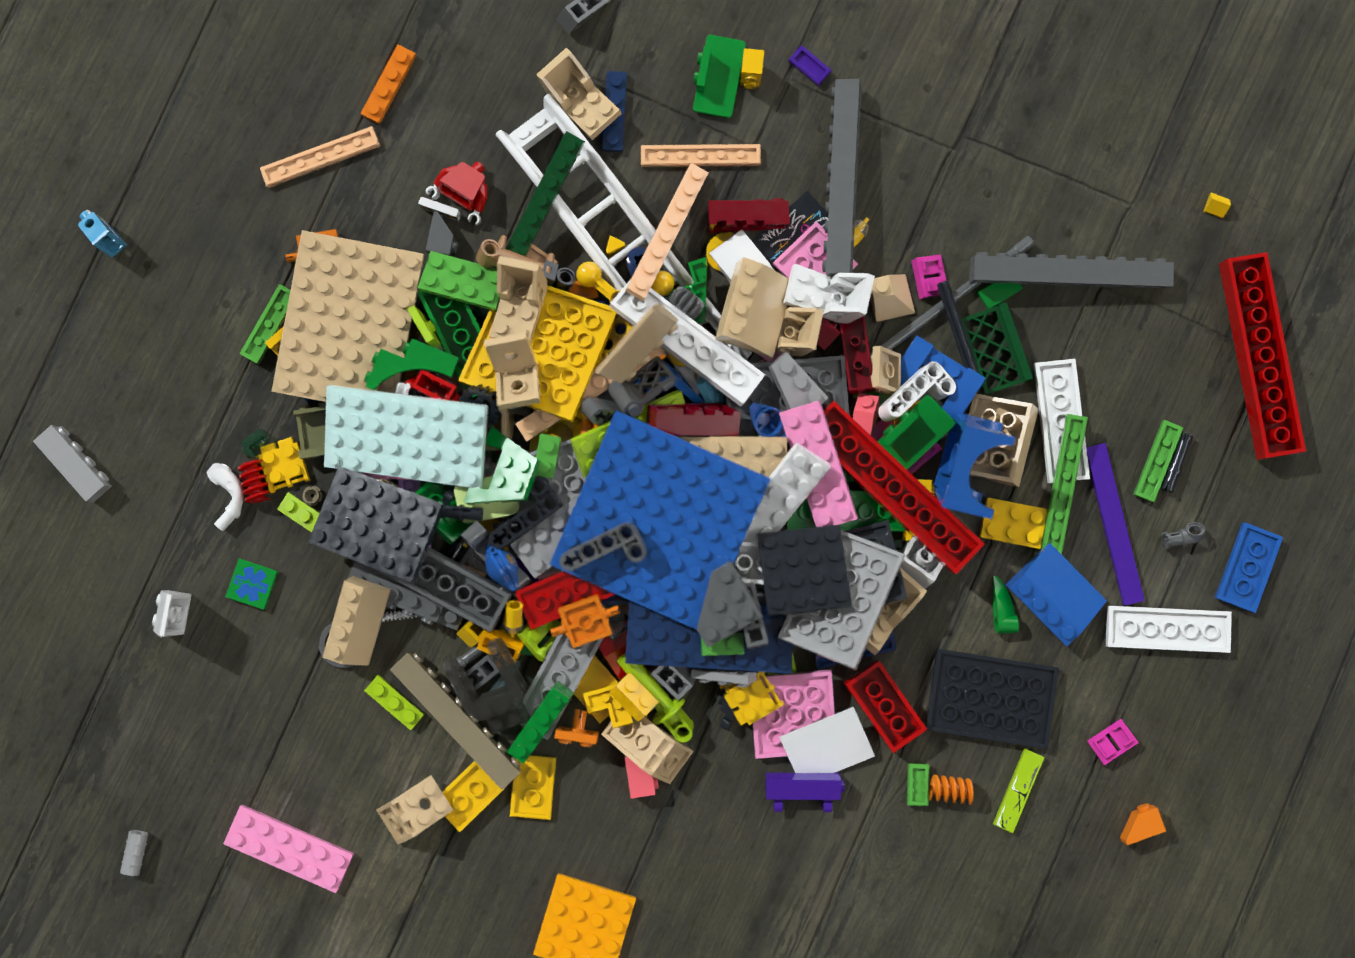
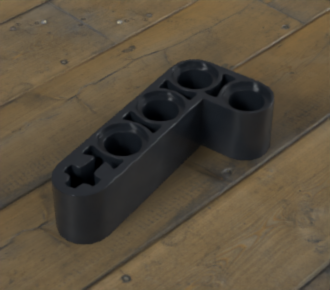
[489,476,561,549]

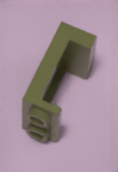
[293,402,326,460]

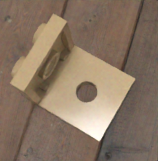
[484,332,541,410]
[376,775,453,844]

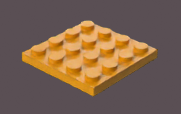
[533,873,636,958]

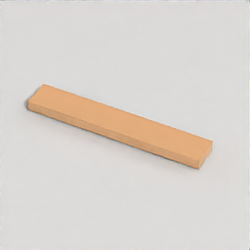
[260,126,380,188]
[641,144,761,167]

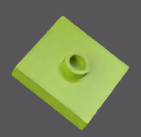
[408,305,445,351]

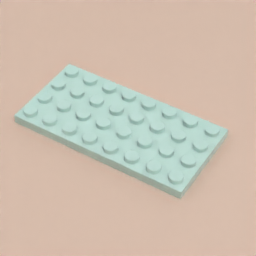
[324,385,488,488]

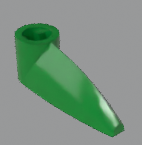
[992,576,1019,634]

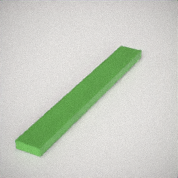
[1040,414,1088,555]

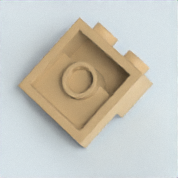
[871,346,901,395]

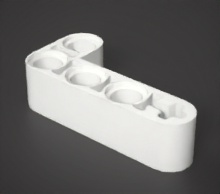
[878,362,956,422]

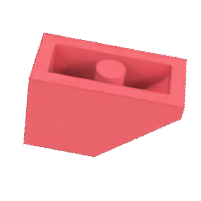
[853,393,880,436]
[625,755,659,798]

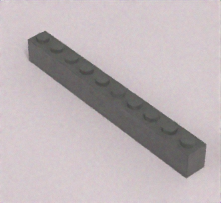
[822,79,862,277]
[969,252,1174,289]

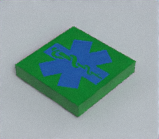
[225,558,279,610]

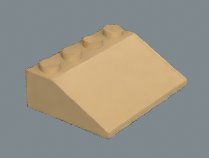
[715,257,789,358]
[595,303,679,384]
[969,394,1039,487]

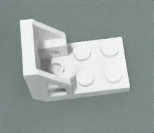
[783,264,875,323]

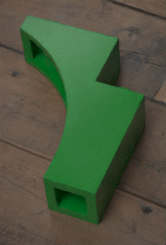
[363,339,459,391]

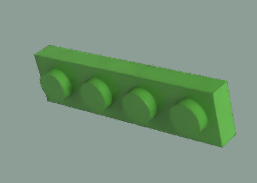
[240,284,291,364]
[1133,420,1183,502]

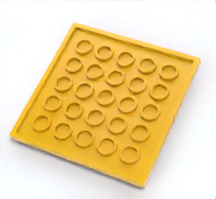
[458,285,618,423]

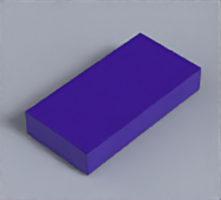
[788,45,832,87]

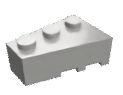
[768,352,828,409]

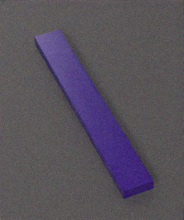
[1086,443,1145,605]

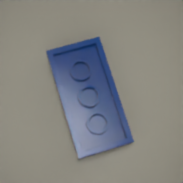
[1215,522,1283,613]

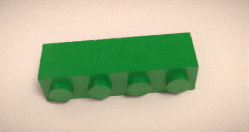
[507,681,574,764]

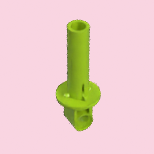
[617,653,694,742]

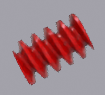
[237,459,271,503]

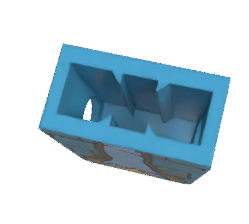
[78,210,127,258]

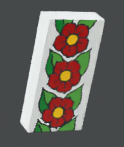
[418,197,461,221]

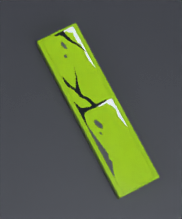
[993,748,1045,833]

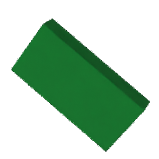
[977,283,1023,309]

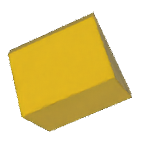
[1203,193,1231,218]
[606,236,626,258]

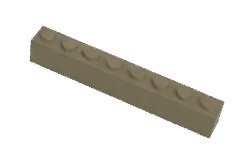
[390,652,523,790]

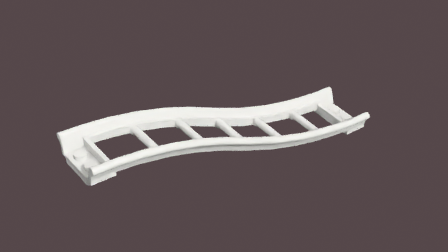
[496,94,752,395]

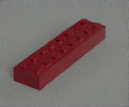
[839,316,875,395]

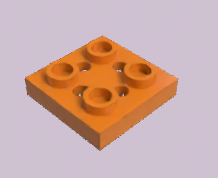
[555,709,599,747]

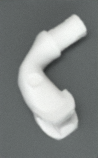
[207,463,245,531]

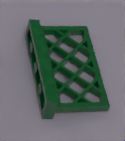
[961,302,1033,395]

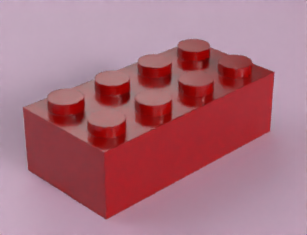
[843,660,927,753]

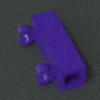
[765,772,845,812]

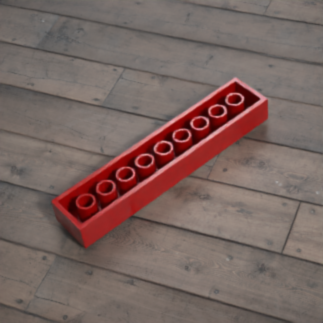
[1219,252,1306,460]
[823,401,984,574]

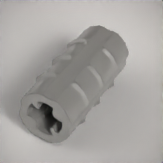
[120,830,148,876]

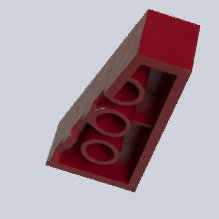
[708,198,790,234]
[646,402,741,436]

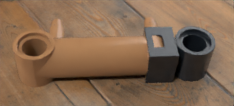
[476,235,576,292]

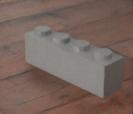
[33,425,112,503]

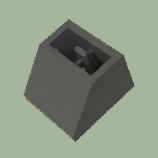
[645,665,696,701]

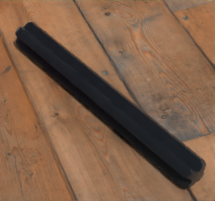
[937,281,979,373]

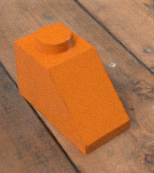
[1120,803,1166,845]

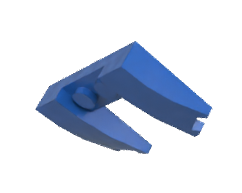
[900,336,986,417]

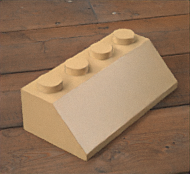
[323,576,391,666]

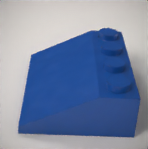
[1005,543,1107,646]

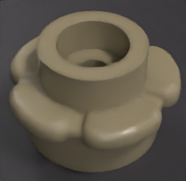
[302,486,323,506]

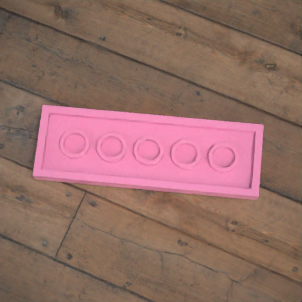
[779,400,858,527]
[223,805,354,893]

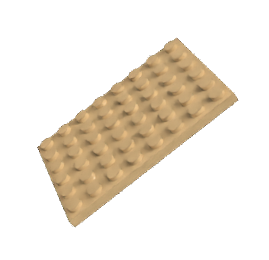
[271,230,425,402]

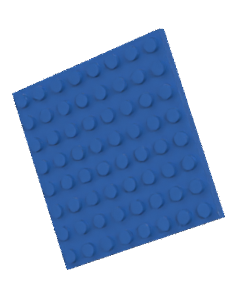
[549,410,771,630]

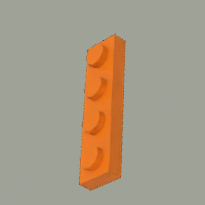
[360,45,416,125]

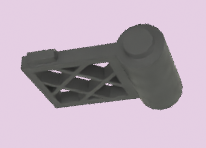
[608,356,677,418]

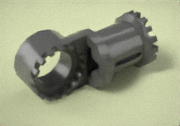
[1161,522,1205,549]

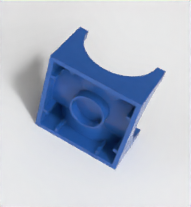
[934,411,1015,519]

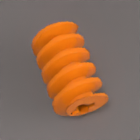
[929,775,974,805]

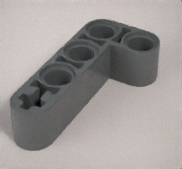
[580,389,656,425]
[461,521,532,595]
[560,522,647,571]

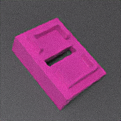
[911,254,946,300]
[1087,719,1139,766]

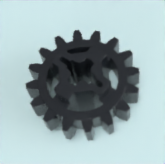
[459,384,502,429]

